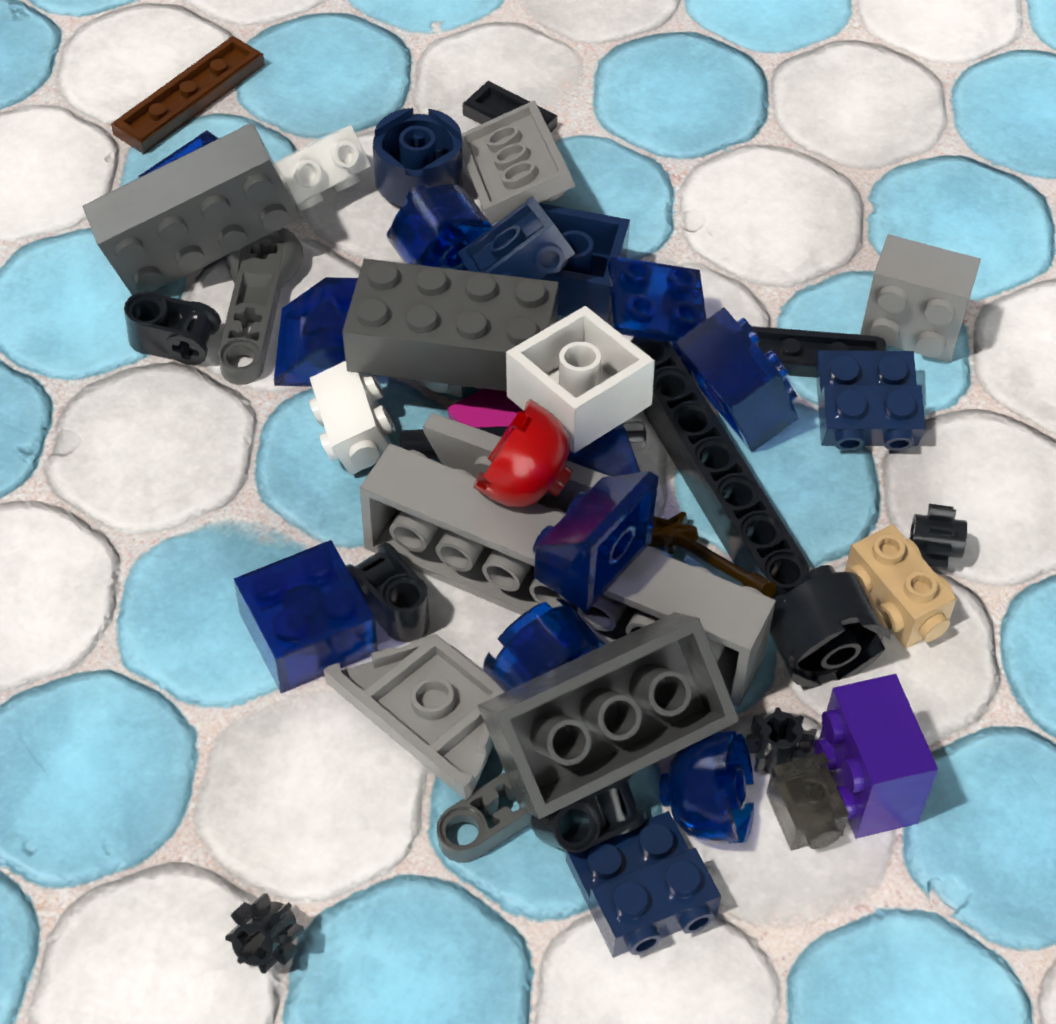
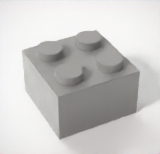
[860,234,981,362]

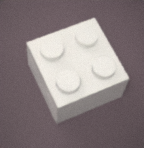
[506,306,655,453]

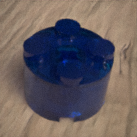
[387,184,492,271]
[483,599,606,692]

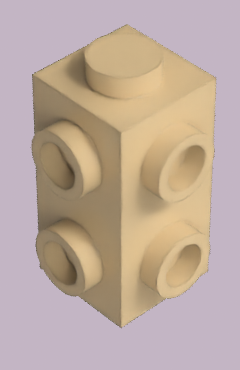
[845,524,957,649]

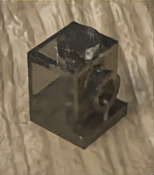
[766,752,849,851]

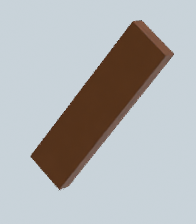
[111,36,265,154]

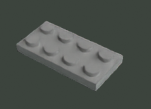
[461,100,575,225]

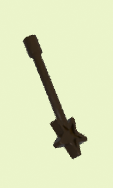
[640,512,777,599]

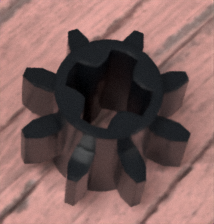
[909,504,967,569]
[743,707,815,780]
[225,893,304,974]

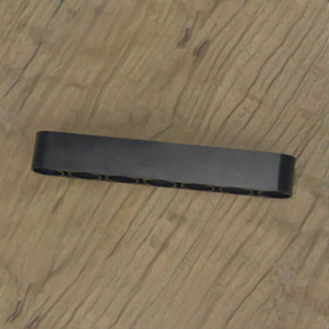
[631,332,809,597]

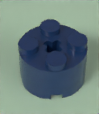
[373,108,463,215]

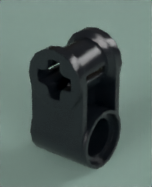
[124,291,221,365]
[340,542,430,642]
[531,774,647,853]

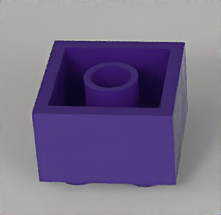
[814,674,938,839]

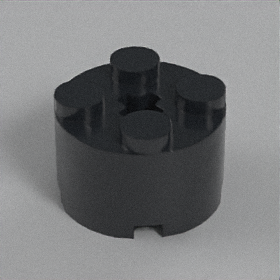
[769,565,891,687]

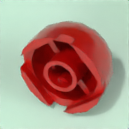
[473,399,573,508]

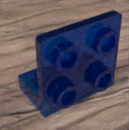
[607,256,710,376]

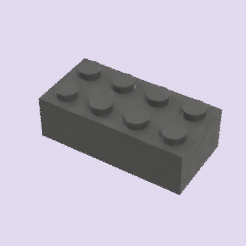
[82,122,301,295]
[342,258,559,391]
[478,612,740,819]

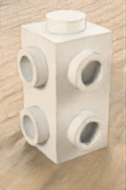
[274,125,371,211]
[309,361,395,475]

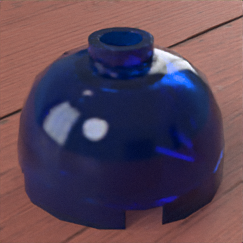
[659,731,754,844]

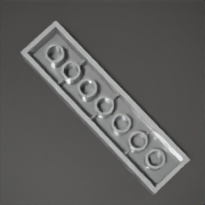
[360,443,776,707]

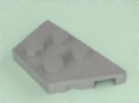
[423,413,615,520]
[323,634,507,800]

